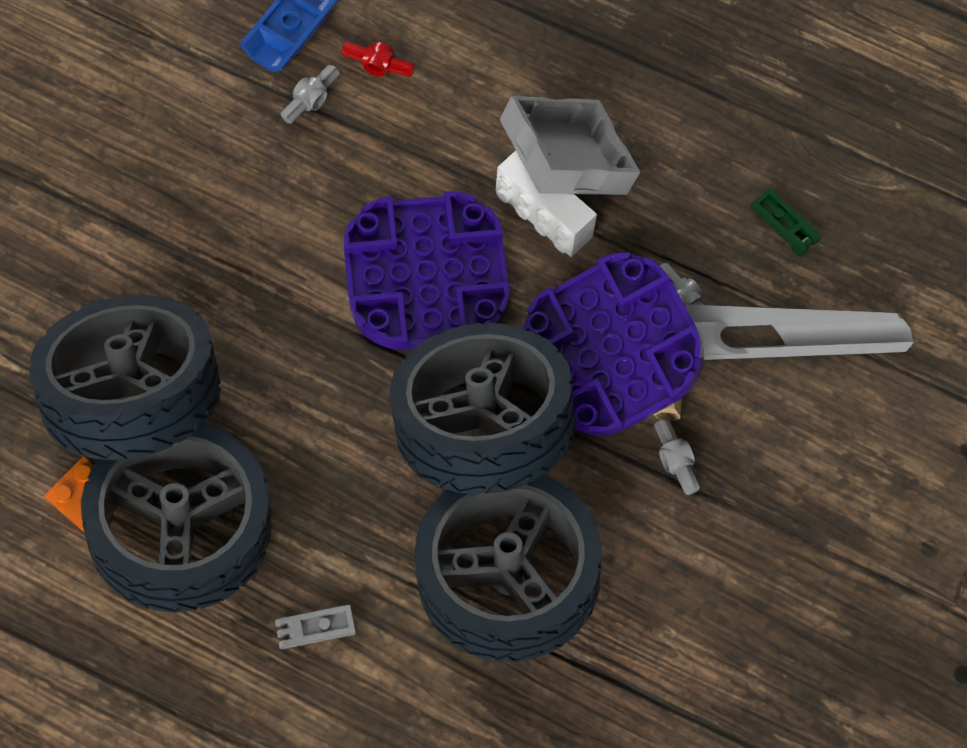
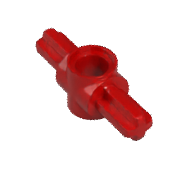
[342,41,415,78]

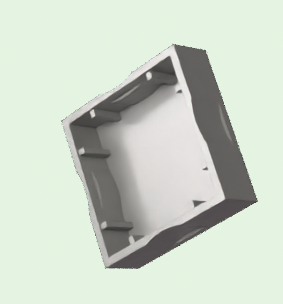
[500,96,640,195]

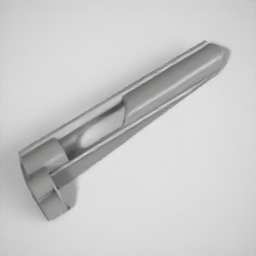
[669,278,914,360]

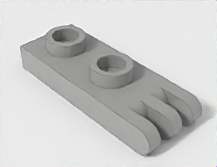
[275,605,356,649]

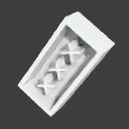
[496,151,597,258]

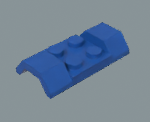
[240,0,339,72]

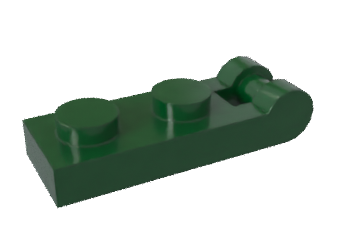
[750,188,821,257]

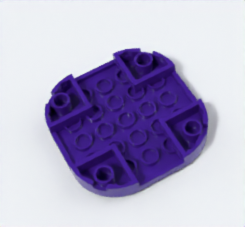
[344,191,510,350]
[522,253,704,436]

